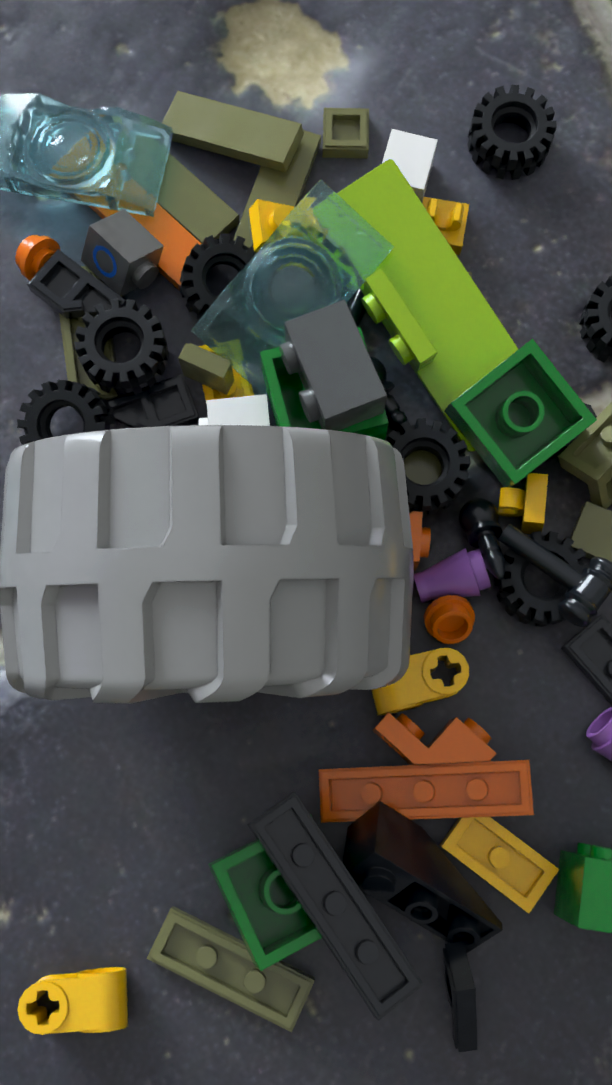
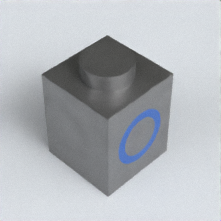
[81,209,164,296]

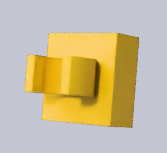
[422,197,469,255]
[498,473,548,534]

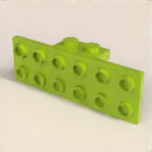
[312,159,518,452]

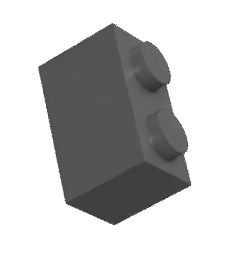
[279,299,387,431]

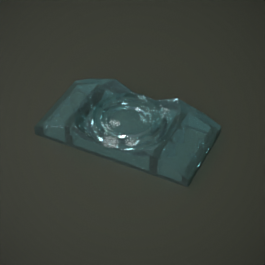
[0,93,173,217]
[191,179,394,394]

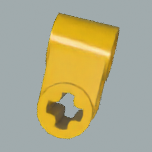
[372,648,469,716]
[17,967,128,1035]

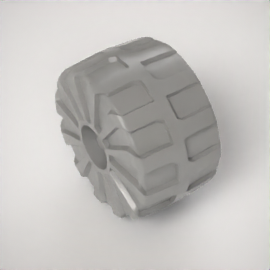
[0,425,414,704]

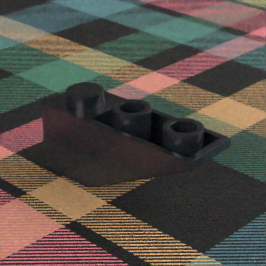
[343,801,503,953]

